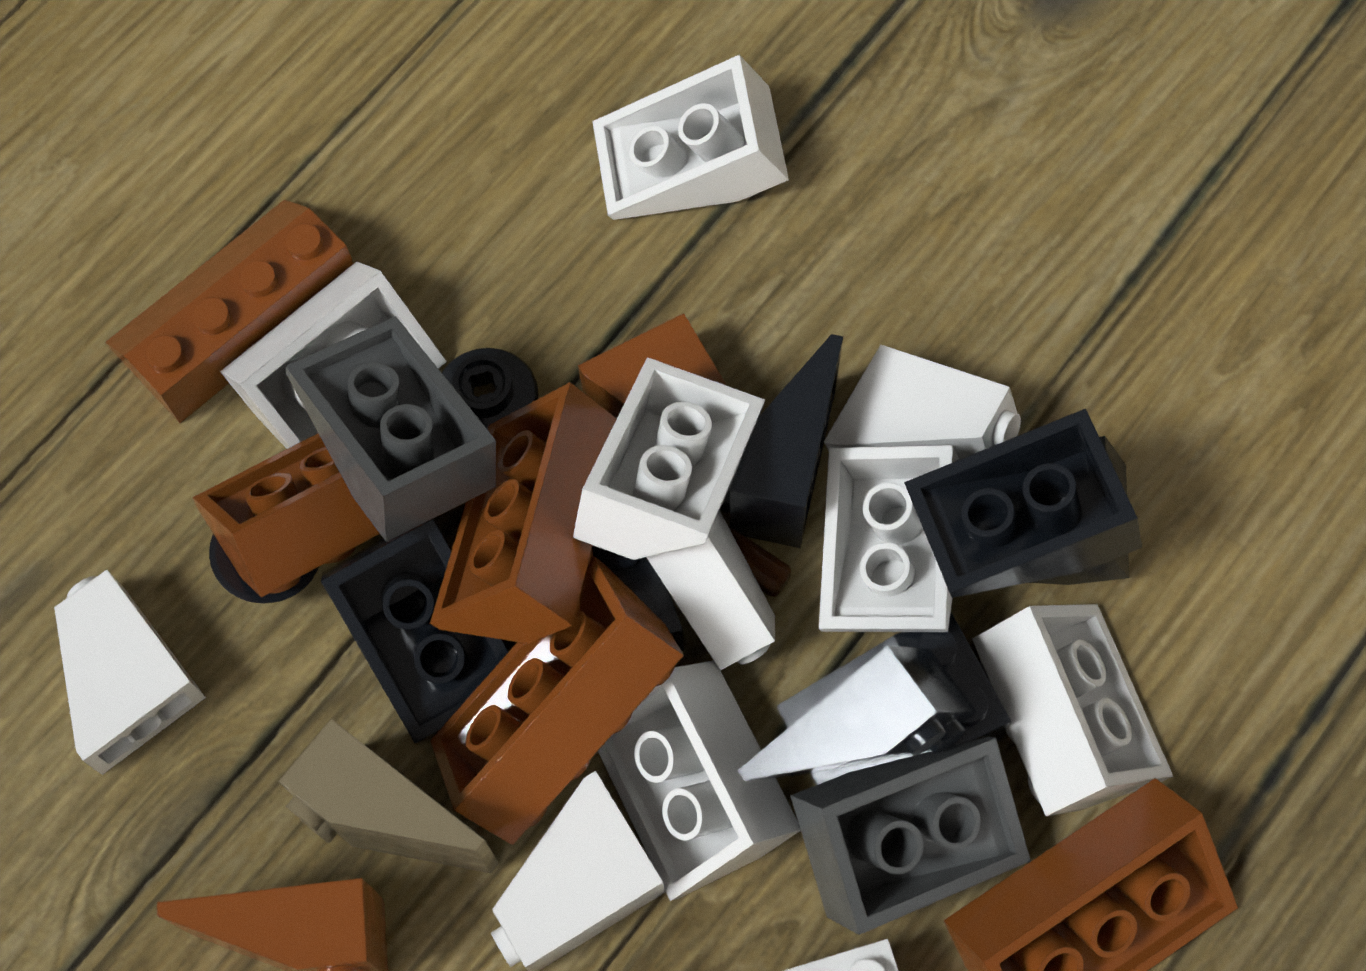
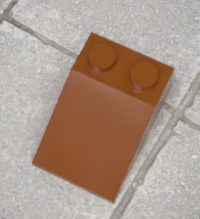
[157,878,388,971]

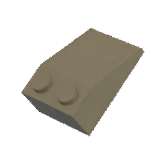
[278,719,499,873]

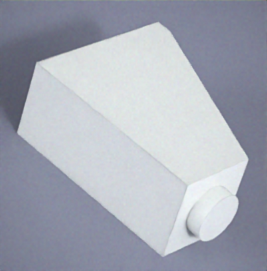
[824,345,1021,460]
[646,510,775,670]
[54,570,206,775]
[491,771,665,971]

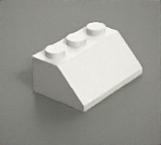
[220,261,447,449]
[573,357,765,560]
[972,604,1173,816]
[598,661,801,901]

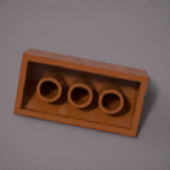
[105,200,354,423]
[430,382,617,644]
[192,433,381,598]
[430,556,684,845]
[943,778,1238,971]

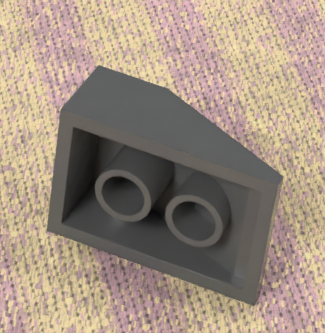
[285,316,496,542]
[790,736,1031,935]

